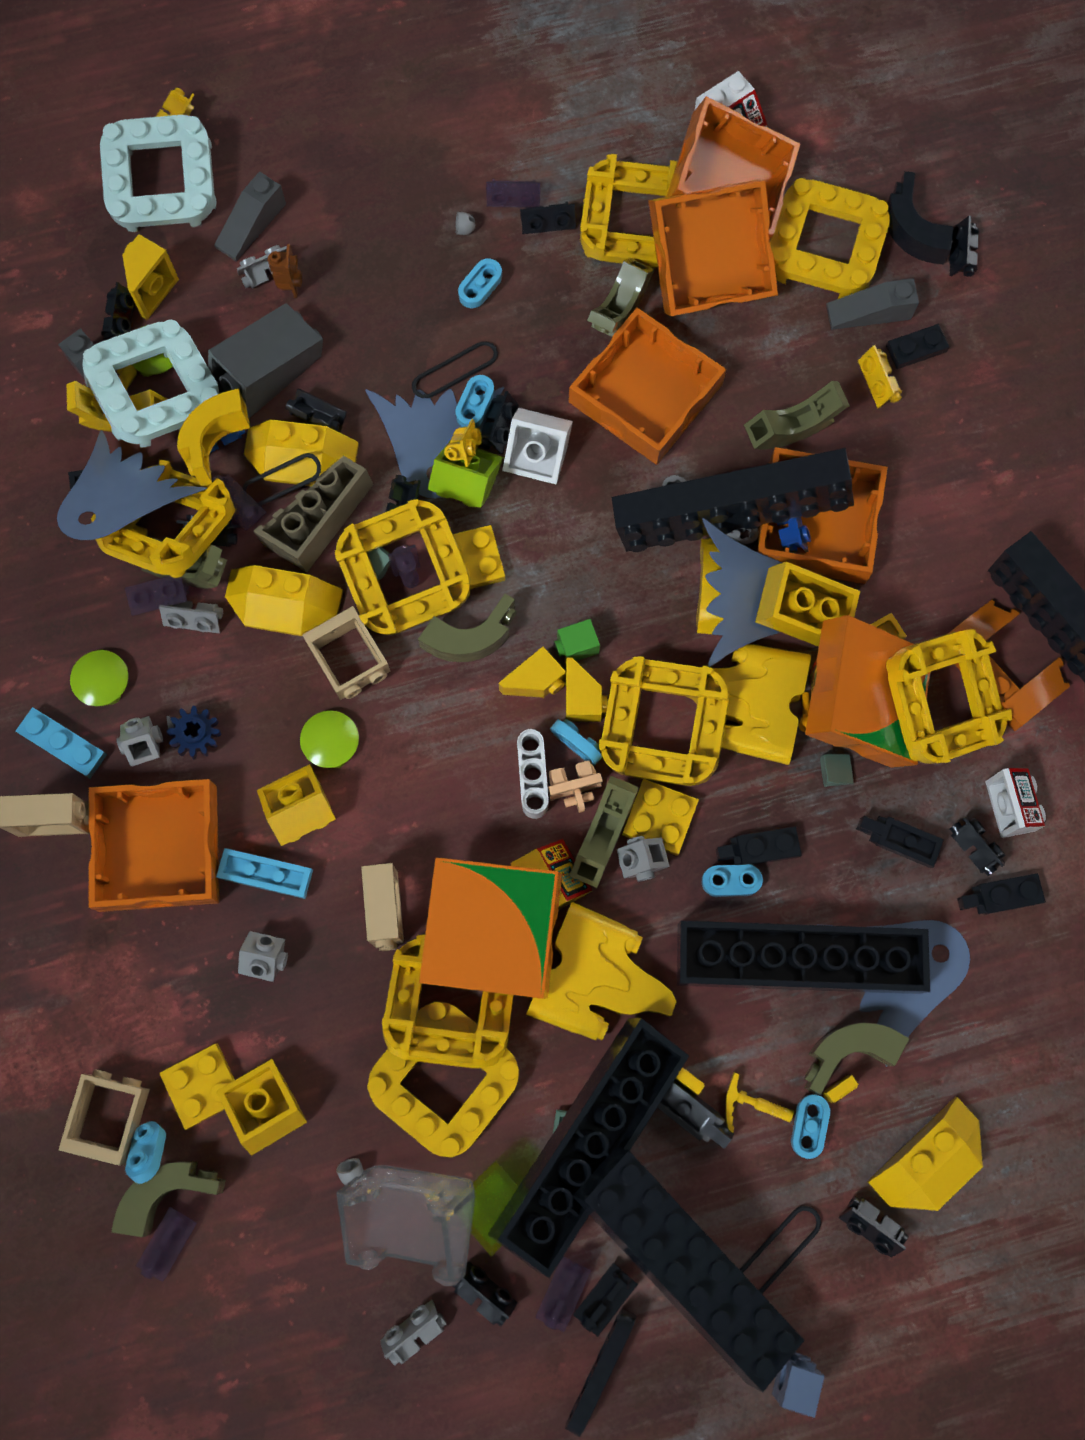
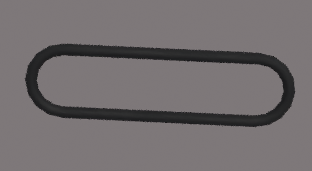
[412,341,498,398]
[242,453,321,507]
[740,1206,821,1294]

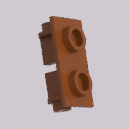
[268,244,302,298]

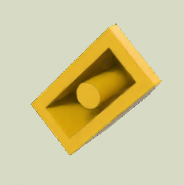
[498,647,566,698]
[566,658,607,722]

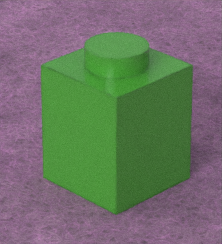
[554,619,600,661]

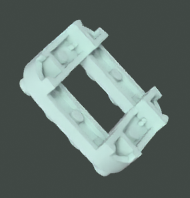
[100,115,217,232]
[82,320,219,448]

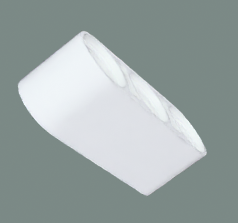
[517,729,549,819]

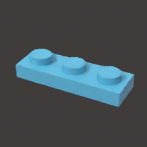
[16,707,107,778]
[216,848,313,899]

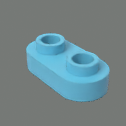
[458,259,502,308]
[455,375,494,427]
[550,719,602,766]
[702,864,763,897]
[791,1095,830,1159]
[125,1121,166,1184]

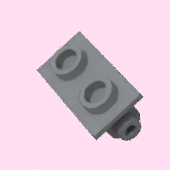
[237,245,287,289]
[159,598,223,634]
[380,1300,447,1366]

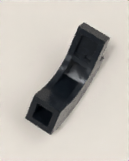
[887,171,953,265]

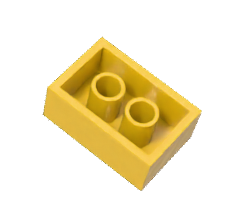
[755,561,860,647]

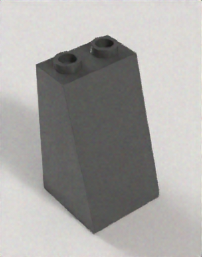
[208,303,323,418]

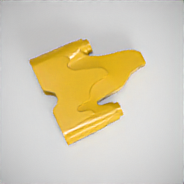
[688,644,811,765]
[526,902,676,1040]

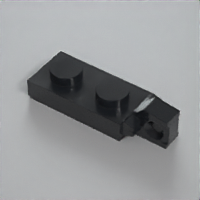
[856,816,944,868]
[716,826,802,865]
[957,873,1046,915]
[657,1079,734,1149]

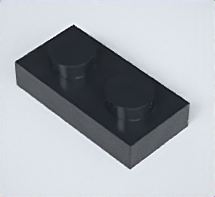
[886,324,949,369]

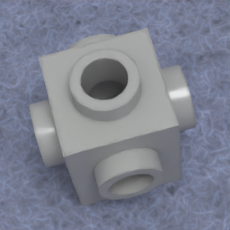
[117,716,163,767]
[617,836,670,882]
[238,931,288,982]

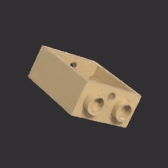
[302,606,390,700]
[0,793,90,837]
[361,863,404,951]
[58,1069,150,1166]

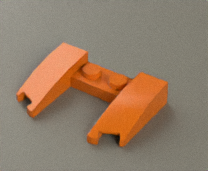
[948,600,1070,732]

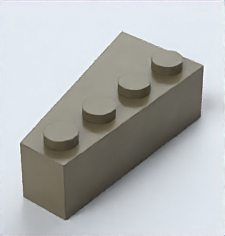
[253,456,374,573]

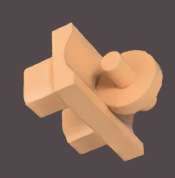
[548,760,603,813]

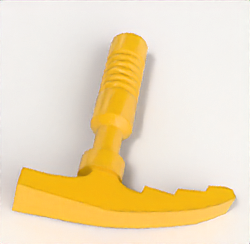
[725,1072,794,1132]

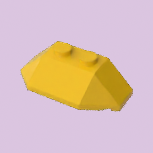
[244,420,359,486]
[225,565,343,636]
[867,1097,983,1211]

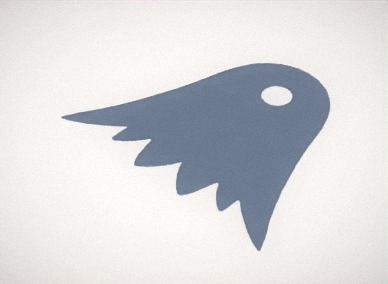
[365,387,504,498]
[57,430,207,540]
[702,518,782,667]
[817,920,970,1067]

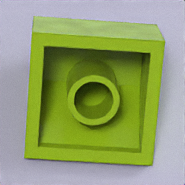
[428,441,503,508]

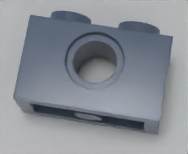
[772,1352,824,1418]

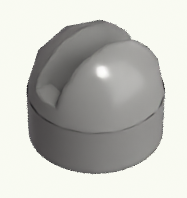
[456,212,475,235]
[336,1158,364,1187]

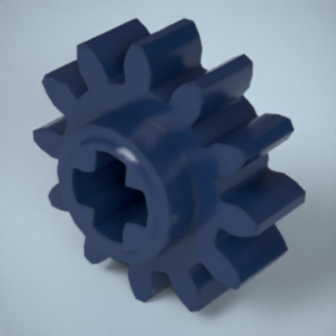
[166,706,221,760]

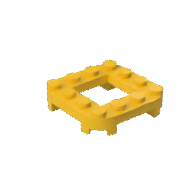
[580,154,677,267]
[770,178,890,299]
[91,460,235,578]
[335,499,471,635]
[886,629,1012,764]
[599,656,729,786]
[382,935,514,1068]
[367,1002,519,1157]

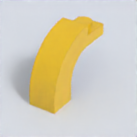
[67,381,167,432]
[177,389,250,486]
[696,538,724,634]

